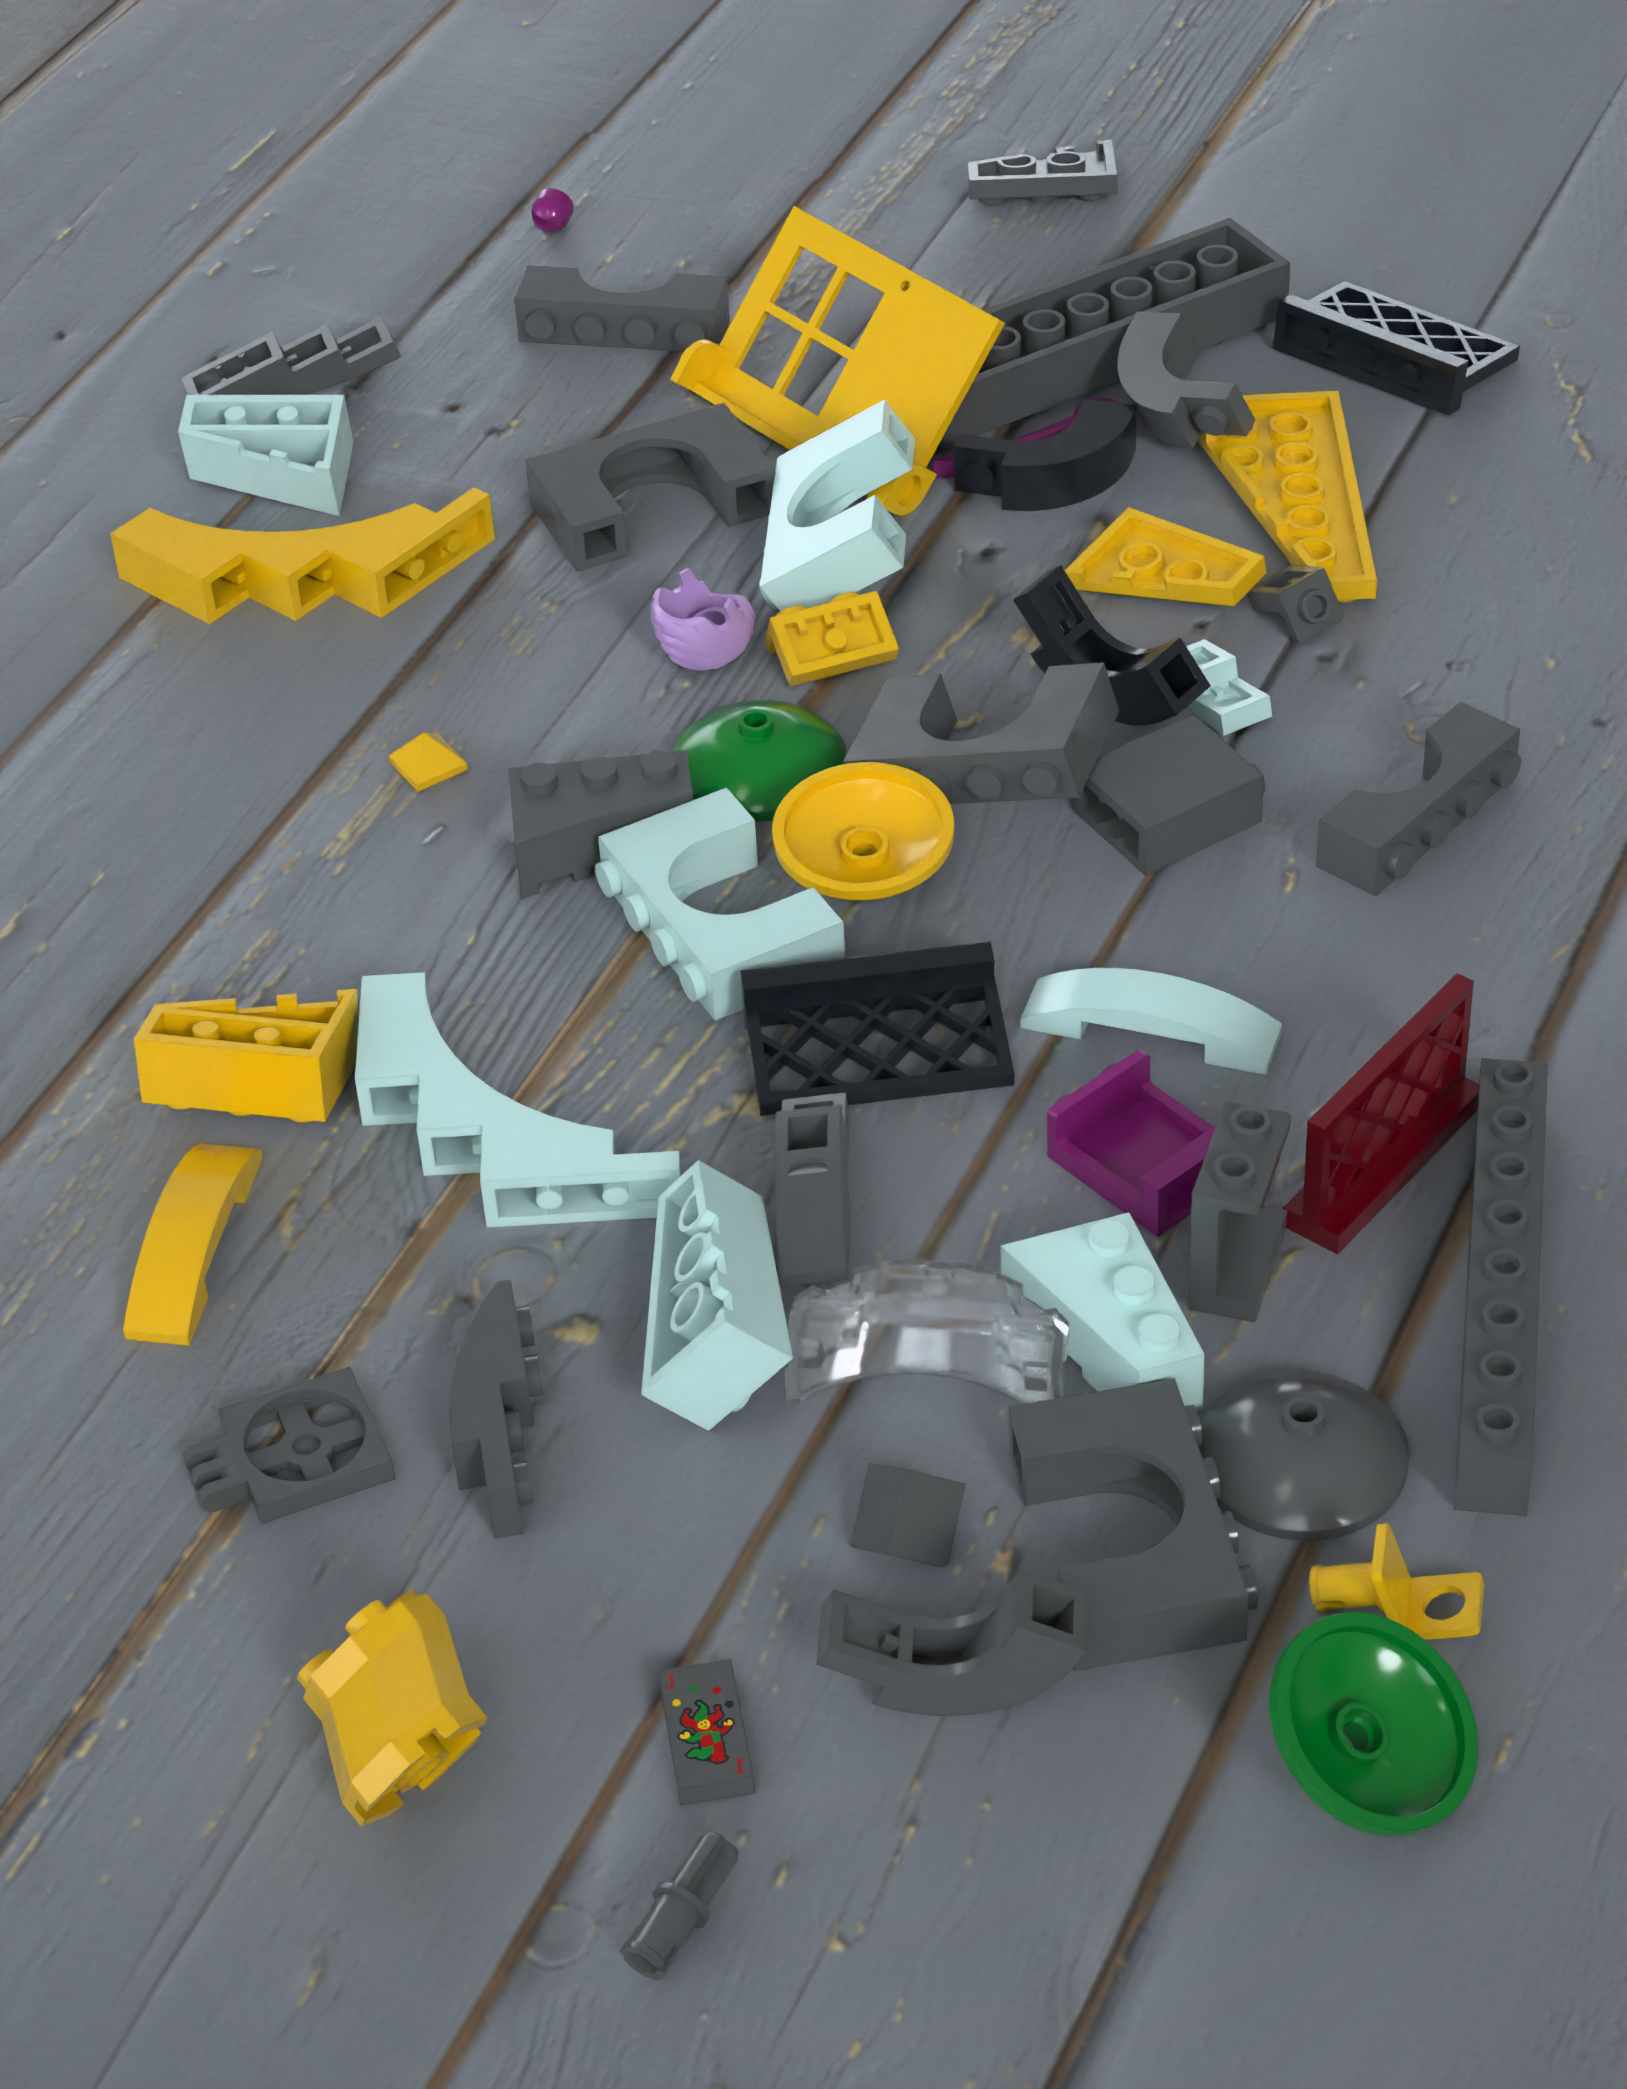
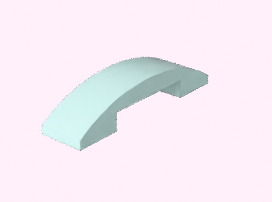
[1020,968,1282,1075]

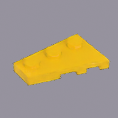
[1064,507,1267,606]

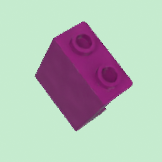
[1047,1049,1217,1237]

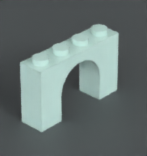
[759,400,915,611]
[595,788,845,1021]

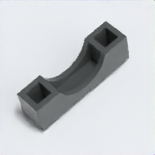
[514,265,730,352]
[1316,701,1521,896]

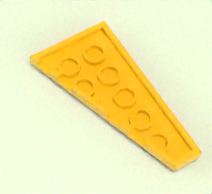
[1198,390,1377,602]

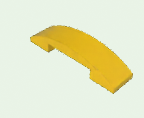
[123,1143,263,1346]

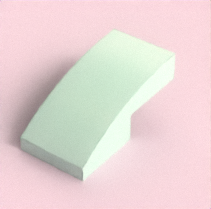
[1186,639,1272,736]

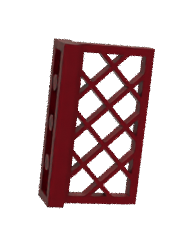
[1283,973,1479,1255]

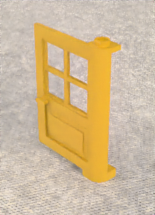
[670,206,1005,516]

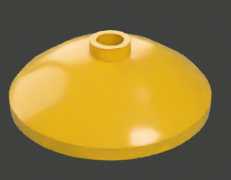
[772,762,955,901]

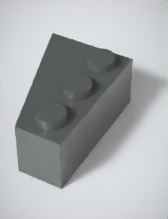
[508,750,693,899]

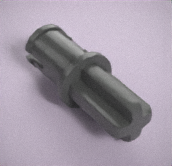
[620,1831,739,1980]

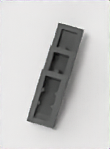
[181,316,401,395]

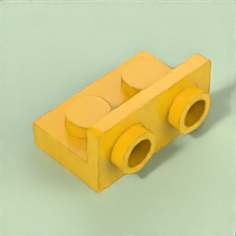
[765,591,899,687]

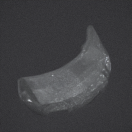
[783,1259,1069,1404]

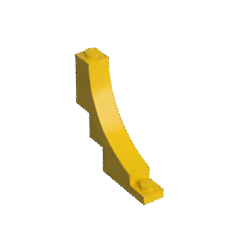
[110,487,495,625]

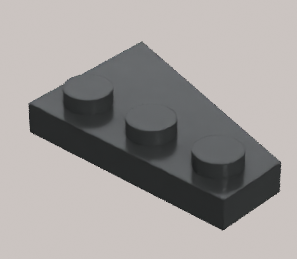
[968,139,1118,204]

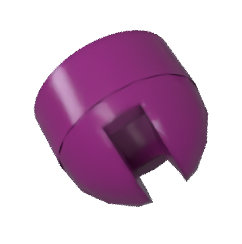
[531,188,574,233]

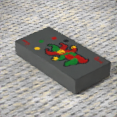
[658,1659,755,1805]

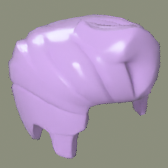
[651,568,757,671]

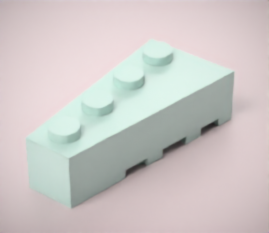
[641,1160,793,1431]

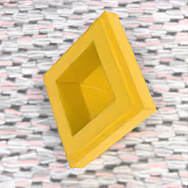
[389,732,468,792]

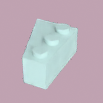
[178,395,354,517]
[1000,1212,1205,1412]

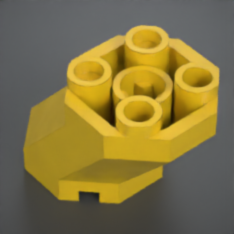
[297,1590,488,1827]

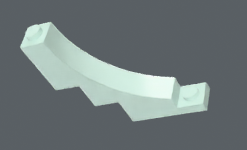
[355,972,681,1228]

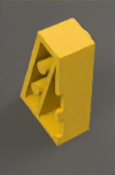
[134,989,359,1122]

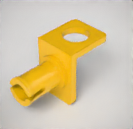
[1309,1523,1485,1640]

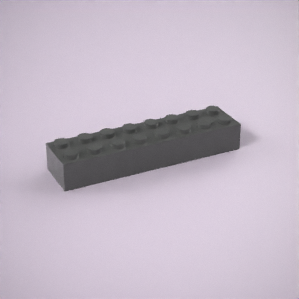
[937,218,1290,450]

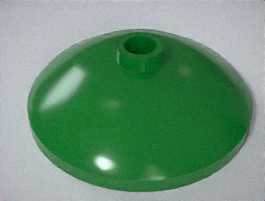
[672,700,846,821]
[1269,1612,1478,1836]

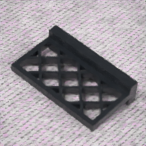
[1272,281,1520,415]
[740,941,1015,1116]

